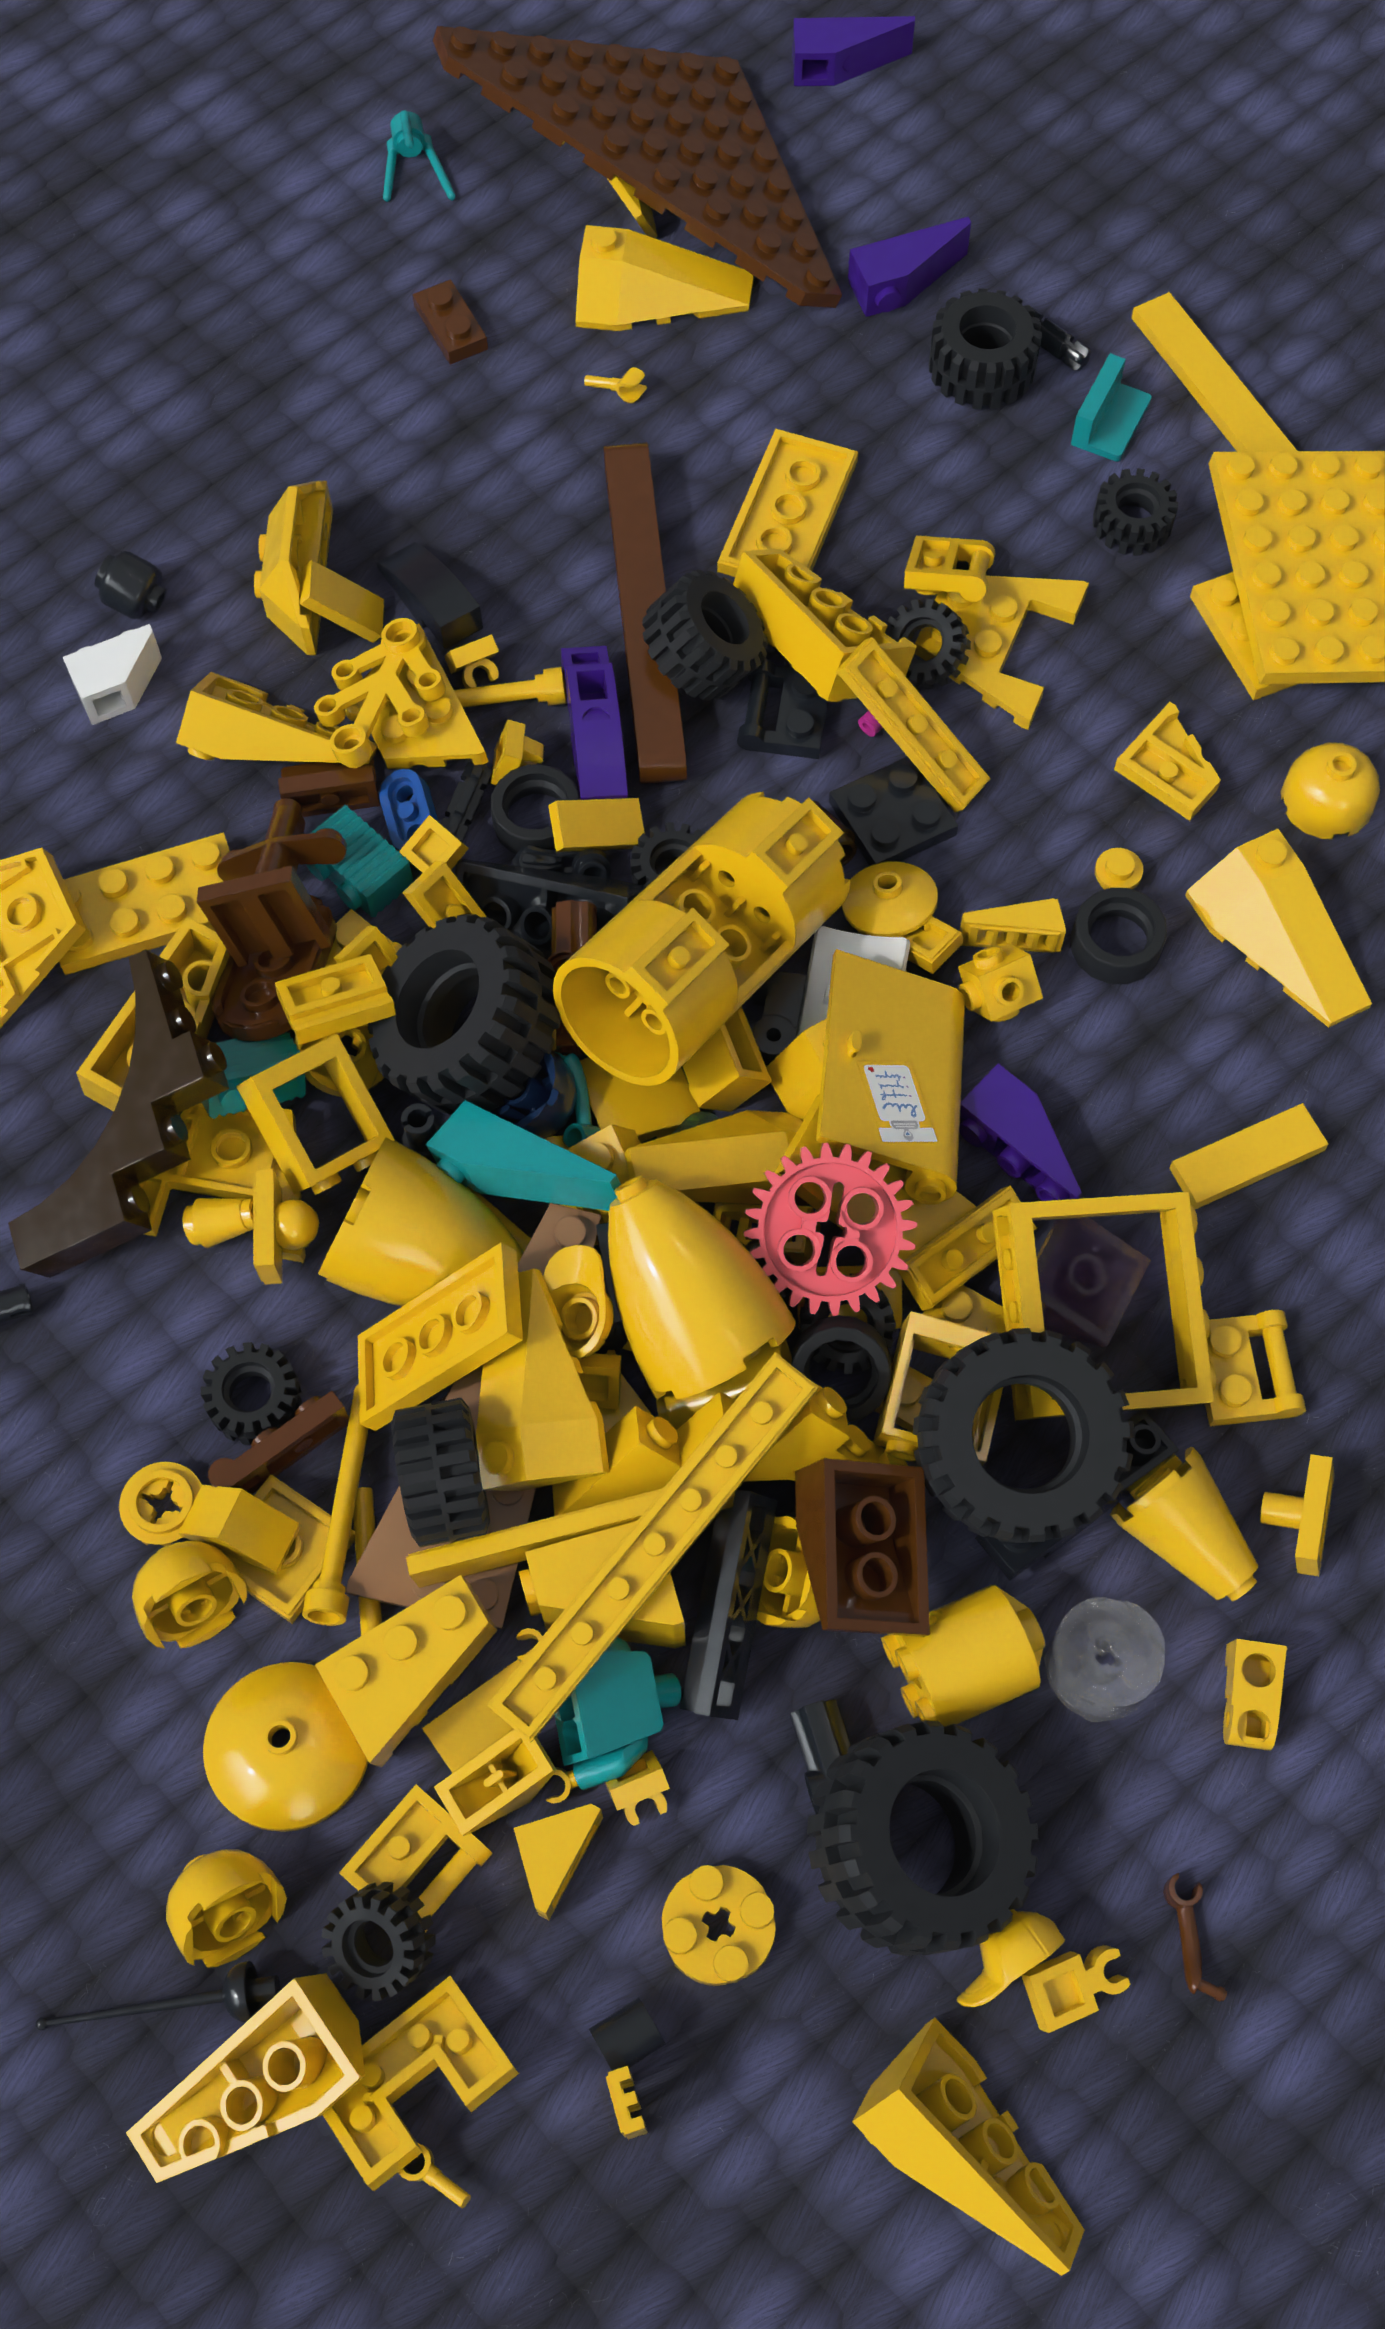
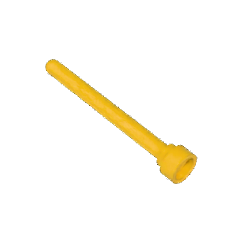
[345,667,567,722]
[302,1384,369,1626]

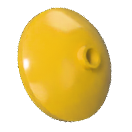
[203,1662,368,1832]

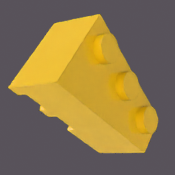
[315,1575,497,1768]

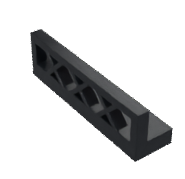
[680,1490,778,1720]

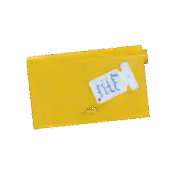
[816,949,965,1205]

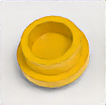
[1095,848,1143,890]

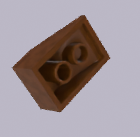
[795,1458,930,1637]

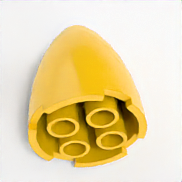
[318,1137,524,1306]
[608,1175,796,1400]

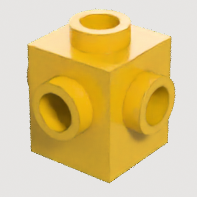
[958,944,1043,1022]

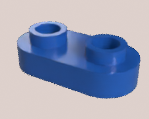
[379,769,439,851]

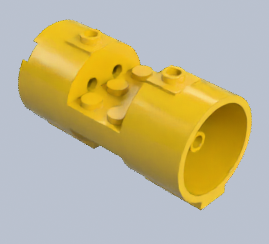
[553,792,850,1086]

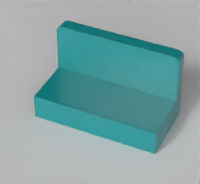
[1071,353,1152,462]

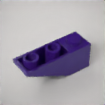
[792,16,915,86]
[959,1063,1082,1201]

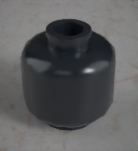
[94,551,167,619]

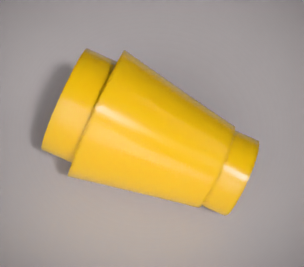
[182,1198,253,1248]

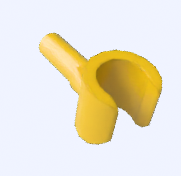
[584,367,647,403]
[398,2143,471,2208]

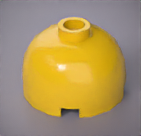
[1280,742,1380,839]
[757,1516,820,1628]
[132,1540,247,1648]
[166,1849,287,1968]

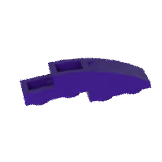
[561,646,628,800]

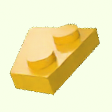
[1114,702,1221,821]

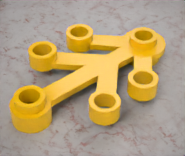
[314,618,446,768]

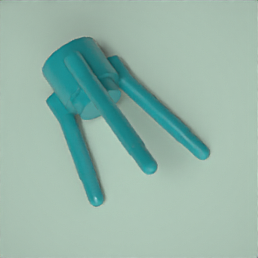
[383,110,456,202]

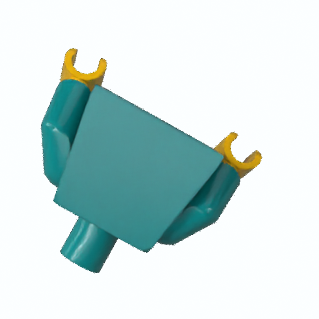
[516,1628,681,1804]

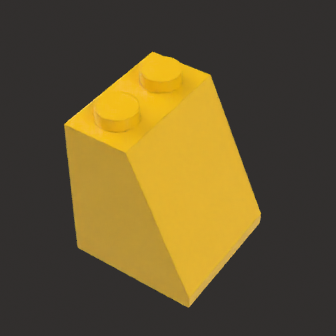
[519,1520,686,1648]

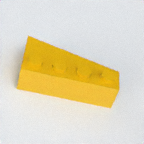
[733,549,917,702]
[76,916,230,1115]

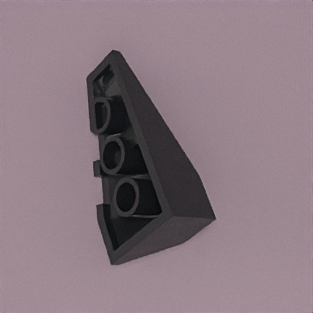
[455,859,647,960]

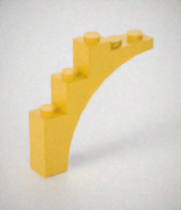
[552,1381,908,1516]

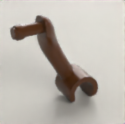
[1163,1873,1227,2002]

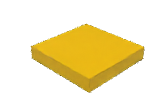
[226,1474,356,1624]

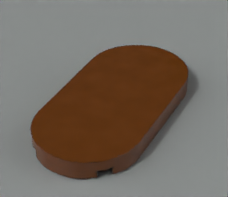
[212,895,337,1041]

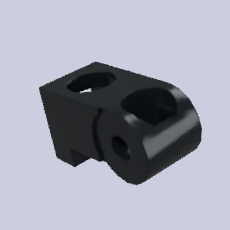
[752,971,806,1067]

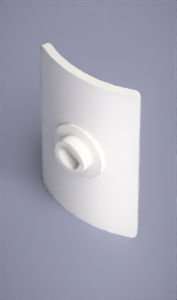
[797,926,910,1037]

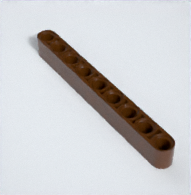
[603,442,687,784]

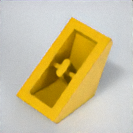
[179,1485,301,1575]
[434,1729,557,1836]
[514,1804,603,1921]

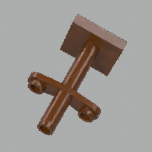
[196,798,347,967]

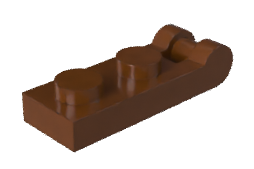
[208,1391,349,1494]

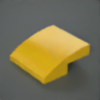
[580,1057,705,1143]

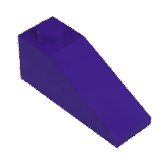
[848,217,972,317]

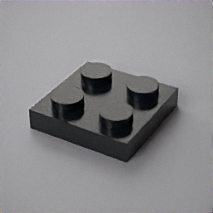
[829,756,958,866]

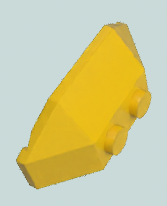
[254,480,333,655]

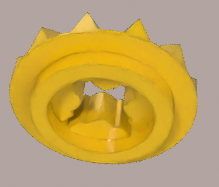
[119,1462,202,1546]

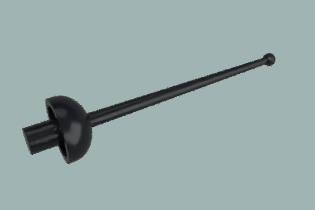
[36,1961,281,2030]

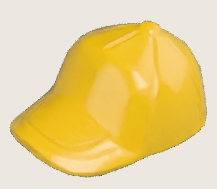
[543,1245,614,1360]
[956,1909,1065,2007]

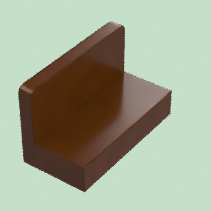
[278,758,380,817]

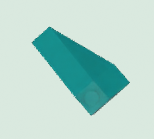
[426,1100,621,1211]

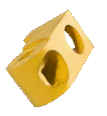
[1223,1639,1287,1751]

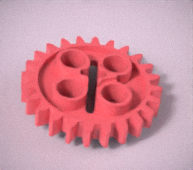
[743,1143,917,1316]

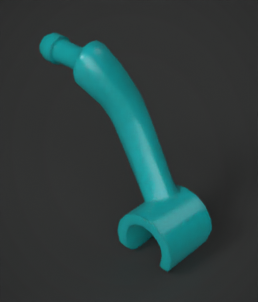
[555,1052,601,1147]

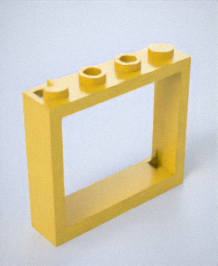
[992,1192,1217,1421]

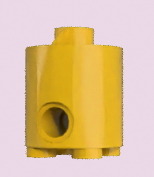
[881,1585,1045,1727]

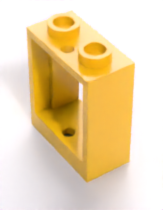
[236,1033,395,1195]
[873,1311,1003,1466]

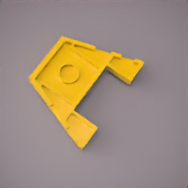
[915,575,1089,730]
[0,847,86,1029]
[139,1102,306,1263]

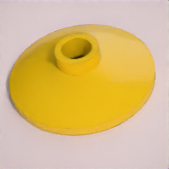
[842,861,938,937]

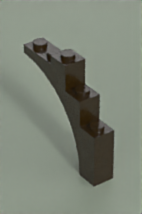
[8,949,229,1278]

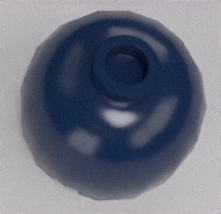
[488,1051,577,1139]

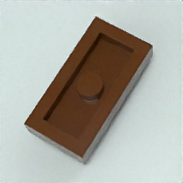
[412,279,488,365]

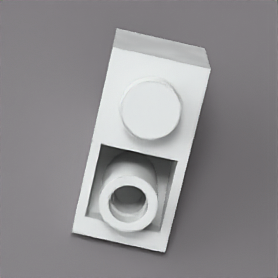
[63,624,162,725]

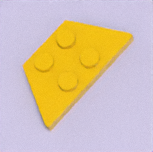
[356,624,489,769]

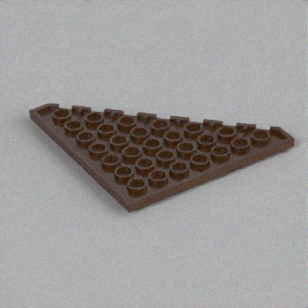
[433,26,842,308]

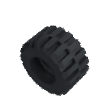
[928,288,1042,409]
[642,569,768,700]
[391,1397,490,1547]

